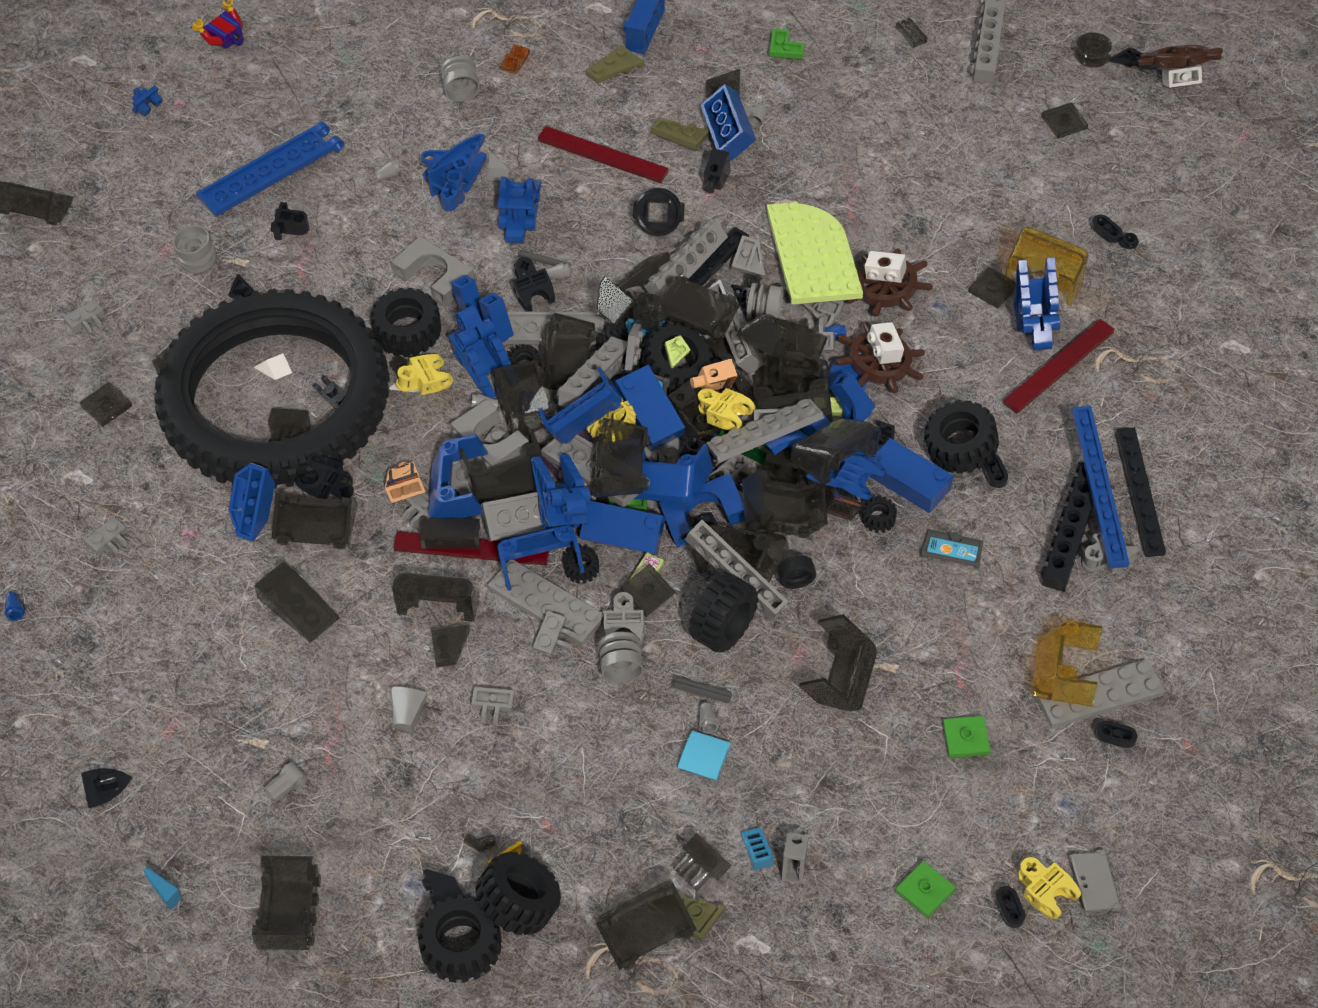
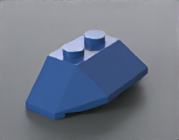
[228,463,275,541]

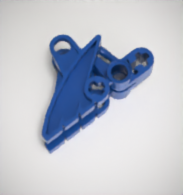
[421,133,487,211]
[497,176,541,244]
[1014,257,1060,351]
[448,306,520,398]
[806,436,887,500]
[531,454,590,530]

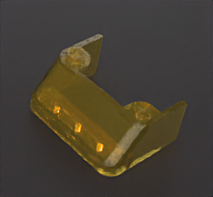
[1005,227,1088,306]
[1032,621,1102,707]

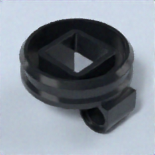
[633,188,685,236]

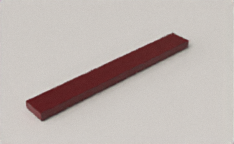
[538,126,669,183]
[1003,319,1115,414]
[394,531,549,566]

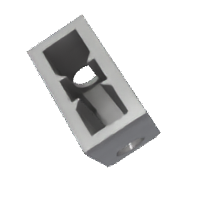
[782,829,808,884]

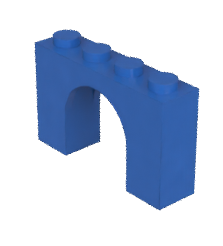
[451,275,514,342]
[802,373,876,458]
[659,473,749,548]

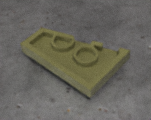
[586,45,645,84]
[651,119,711,150]
[648,889,726,942]

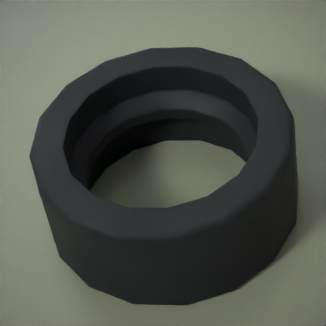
[777,556,817,589]

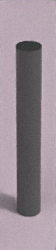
[518,250,571,266]

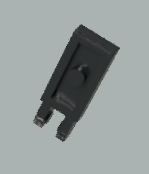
[312,375,346,409]

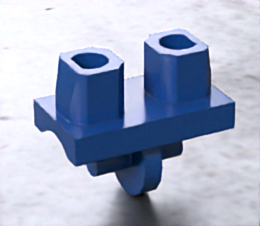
[132,85,163,116]

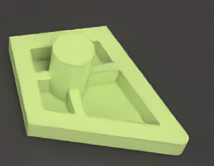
[665,335,690,368]

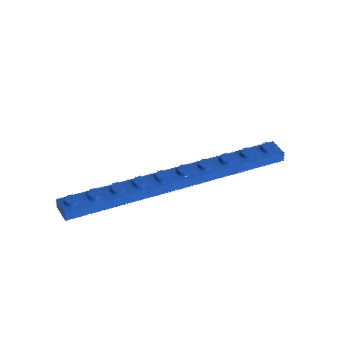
[1072,406,1129,569]

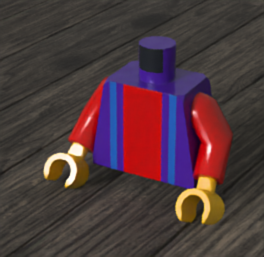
[192,0,244,49]

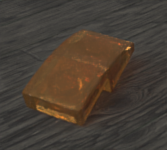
[500,44,530,74]

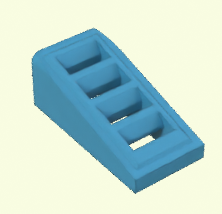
[741,827,774,871]
[143,867,182,910]

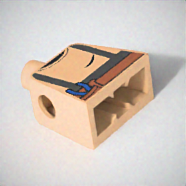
[690,359,737,392]
[385,462,426,503]

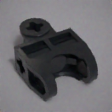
[511,257,555,312]
[295,454,354,501]

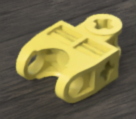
[396,354,453,395]
[698,388,755,431]
[1018,857,1081,919]

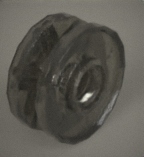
[1075,33,1112,67]

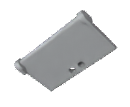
[1070,850,1122,912]

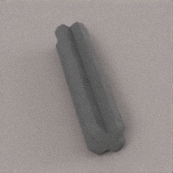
[673,677,732,703]

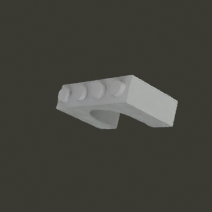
[391,236,474,307]
[450,399,532,477]

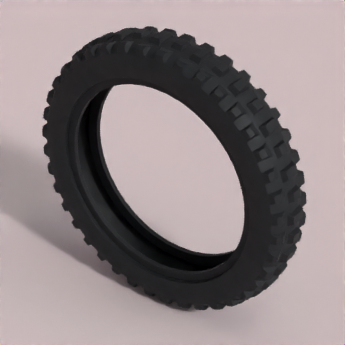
[154,289,390,489]

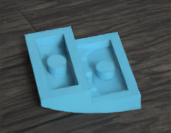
[677,731,731,781]

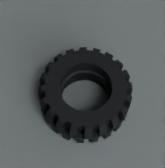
[370,288,441,357]
[639,323,713,396]
[924,400,999,474]
[689,573,759,653]
[475,852,561,935]
[417,895,502,983]

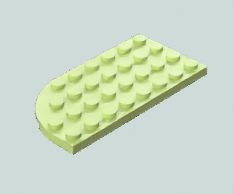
[766,202,863,304]

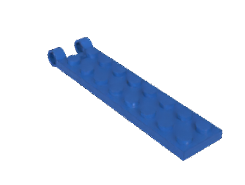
[196,121,344,217]

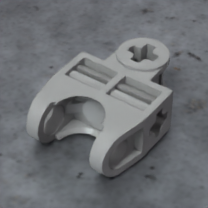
[1082,526,1142,574]
[604,592,644,647]

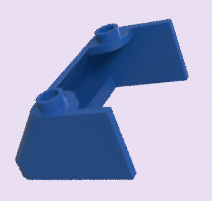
[538,367,622,444]
[428,434,488,523]
[626,440,713,503]
[498,525,584,591]

